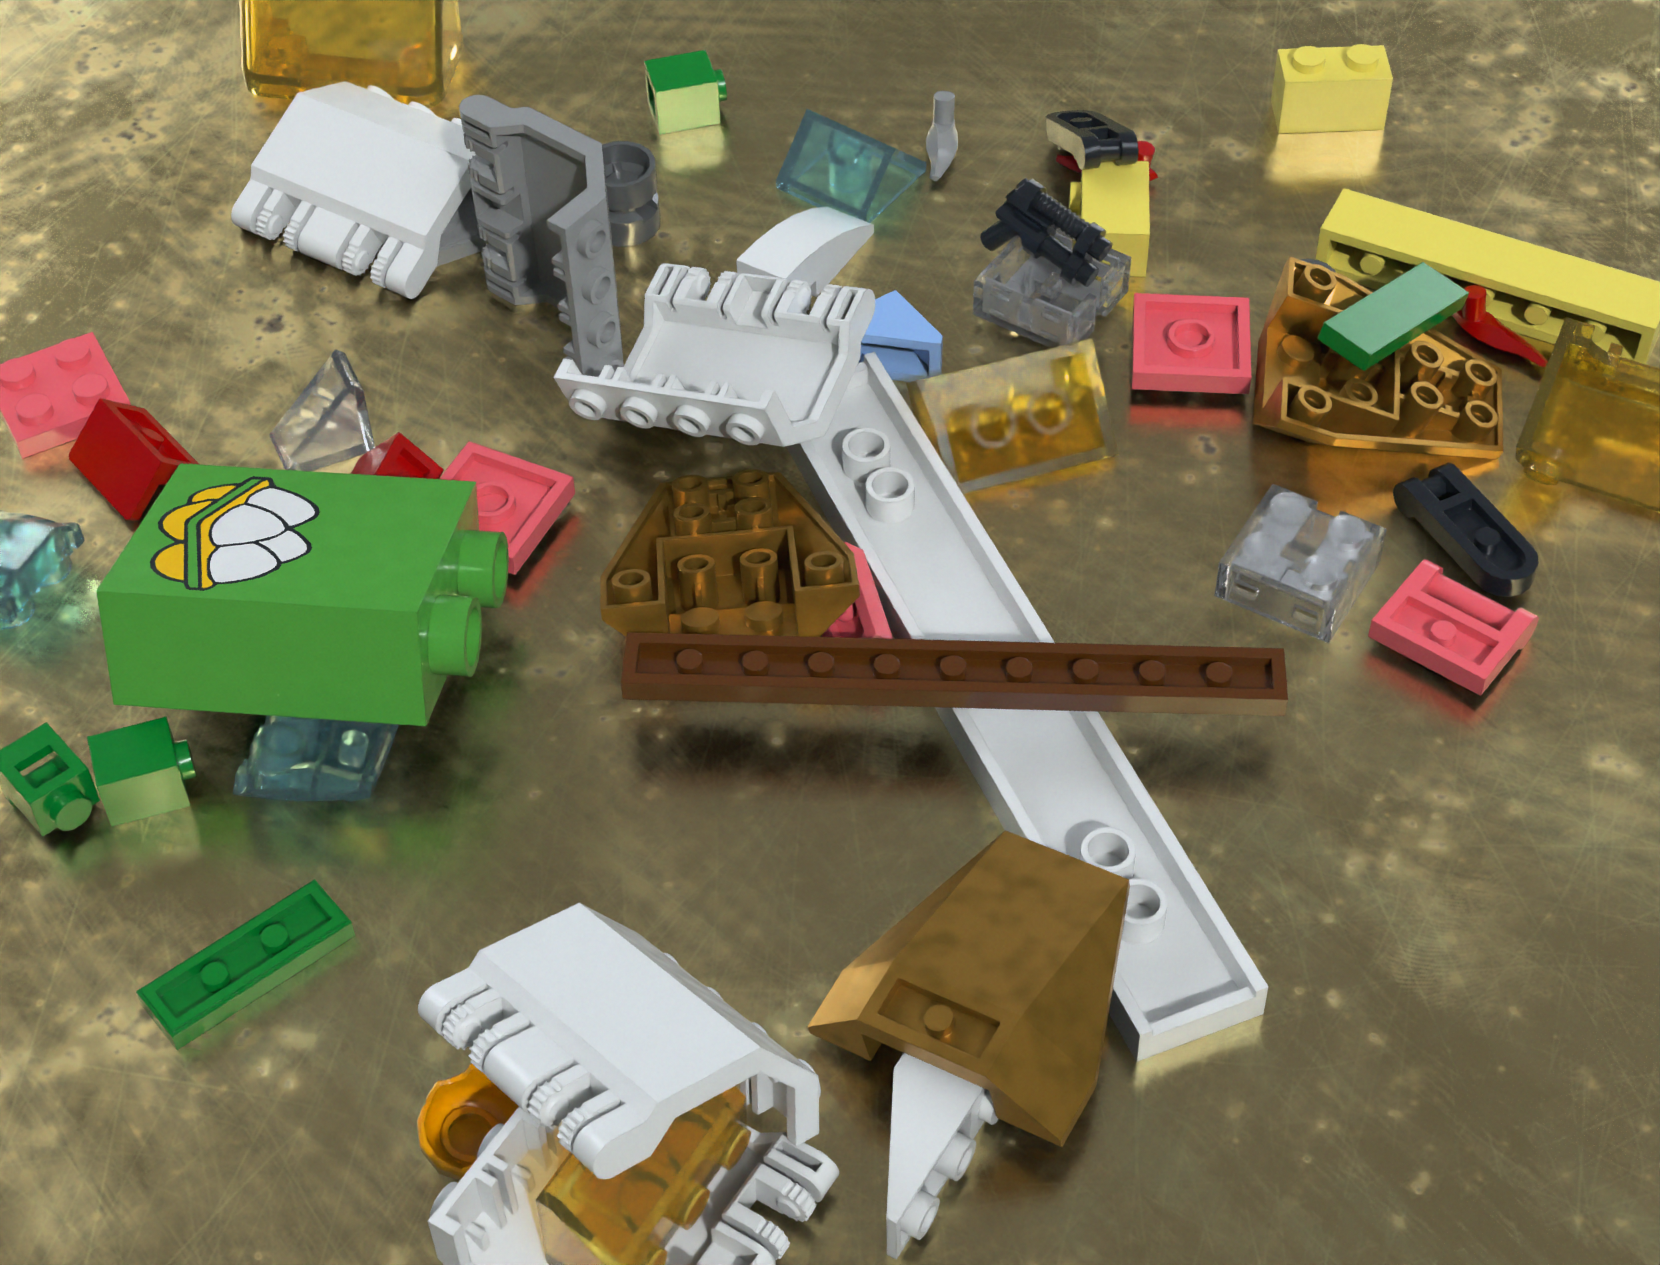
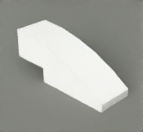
[736,207,874,297]

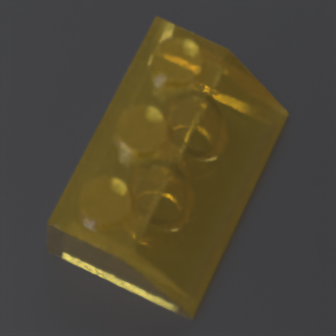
[906,338,1119,494]
[536,1086,751,1265]

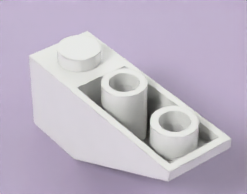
[886,1053,998,1260]

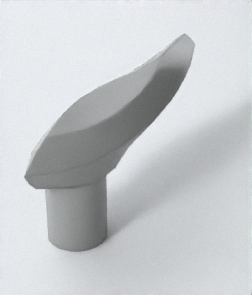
[926,91,958,181]

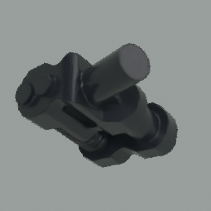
[980,178,1113,287]

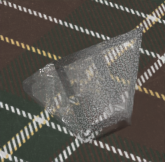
[269,349,375,471]

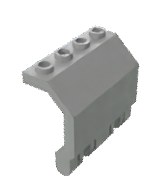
[459,95,624,377]

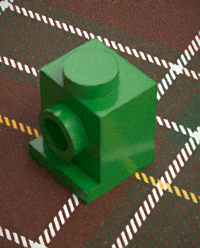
[0,722,100,837]

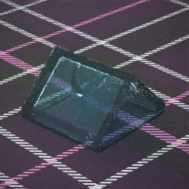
[776,109,926,223]

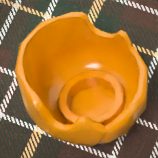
[417,1063,519,1180]

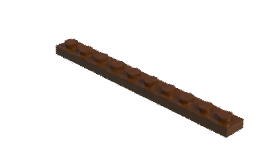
[621,632,1288,716]

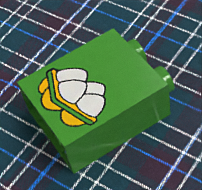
[96,463,509,726]

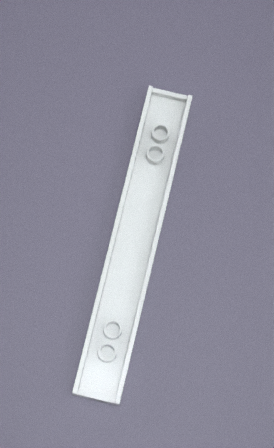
[786,352,1268,1062]

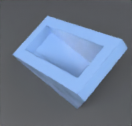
[859,290,943,386]

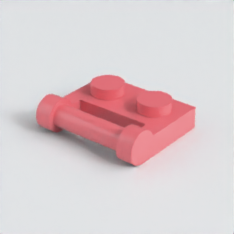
[1368,559,1539,696]

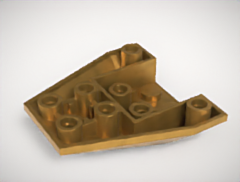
[1253,257,1504,459]
[600,469,860,637]
[807,830,1130,1147]

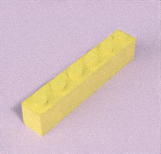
[1315,188,1660,372]

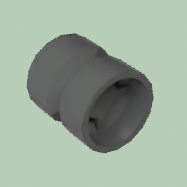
[602,141,660,247]

